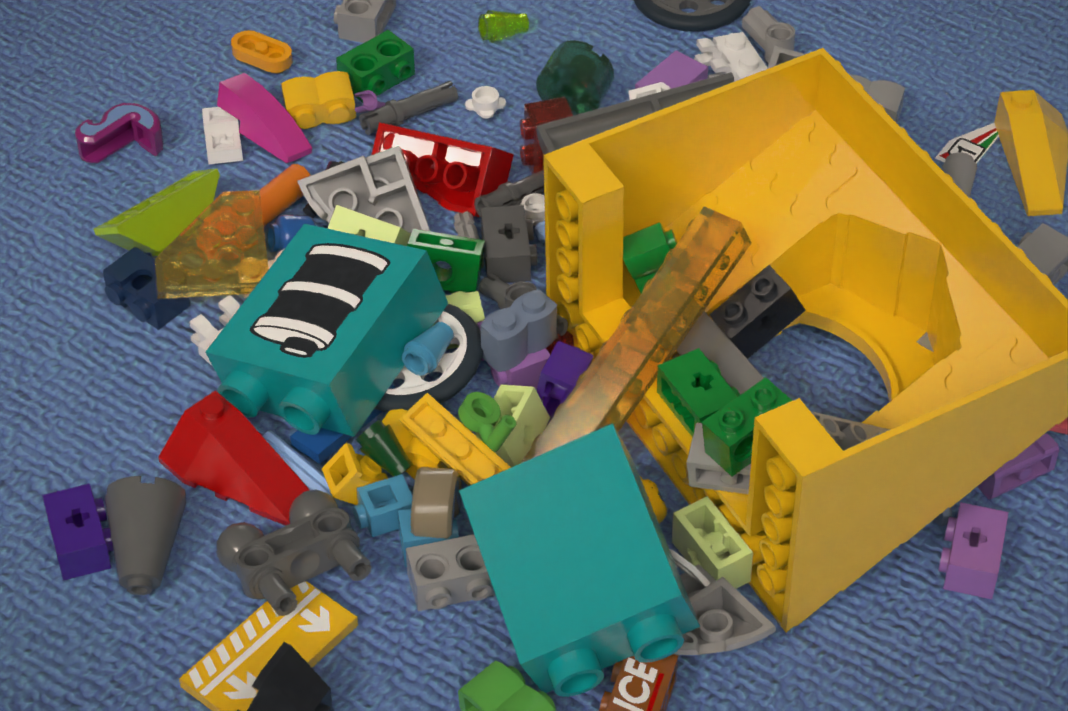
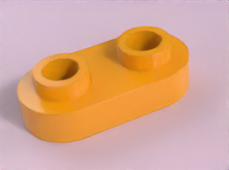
[231,30,293,74]

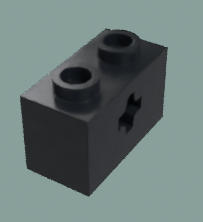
[709,265,806,359]

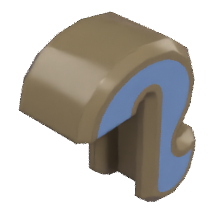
[411,467,462,539]

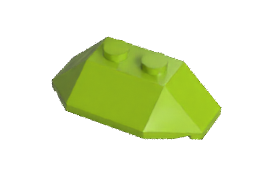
[93,168,220,256]

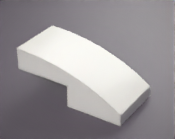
[202,107,243,165]

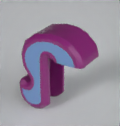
[75,103,163,163]

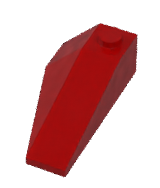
[371,122,514,217]
[158,390,310,526]

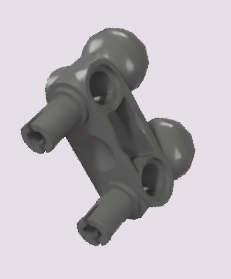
[216,489,371,616]

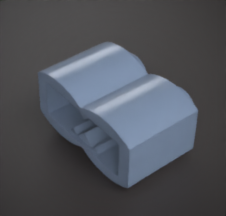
[480,290,557,372]

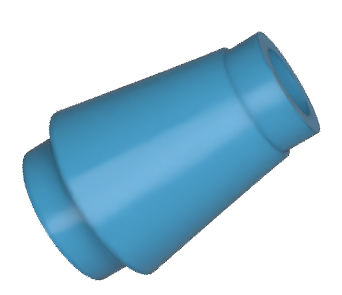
[402,322,454,376]

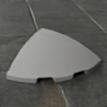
[297,145,431,233]
[674,564,776,655]

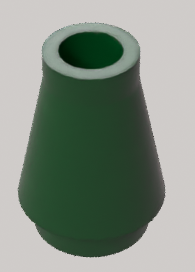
[356,419,413,477]

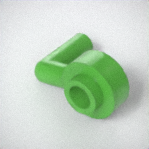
[458,392,517,452]

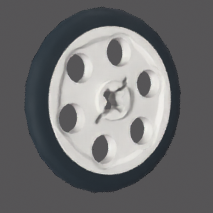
[375,304,483,412]

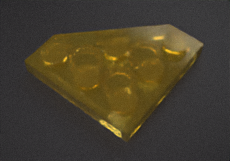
[154,190,269,299]

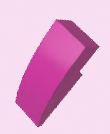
[217,73,312,163]

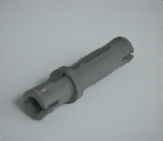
[359,81,458,135]
[474,170,544,217]

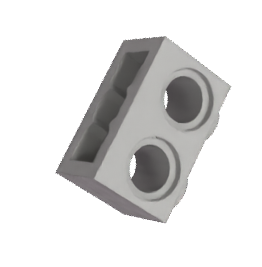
[334,0,396,43]
[406,534,495,611]

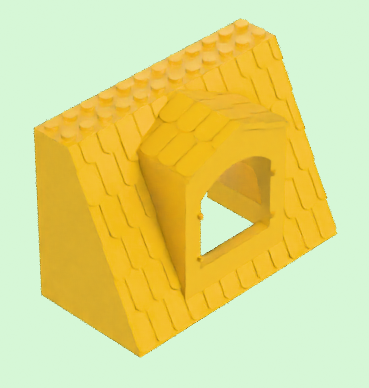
[544,48,1068,633]

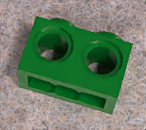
[336,30,415,103]
[702,377,793,477]

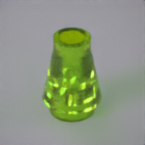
[478,10,529,43]

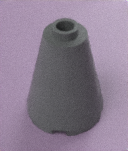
[105,476,186,595]

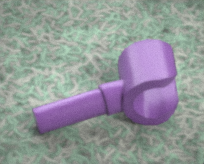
[355,90,385,113]

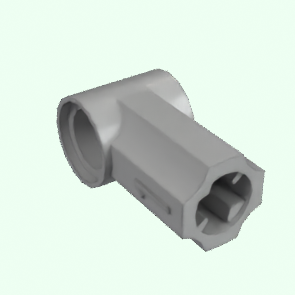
[742,6,795,64]

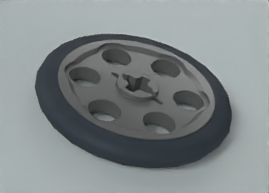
[634,0,751,31]

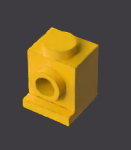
[321,443,388,505]

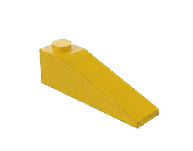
[994,90,1068,216]

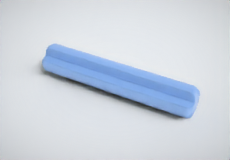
[263,431,345,508]

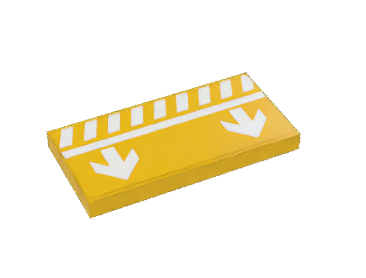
[179,581,358,711]

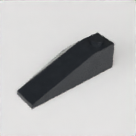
[237,642,334,711]

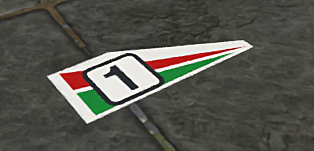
[935,123,999,164]

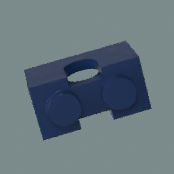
[103,247,190,330]

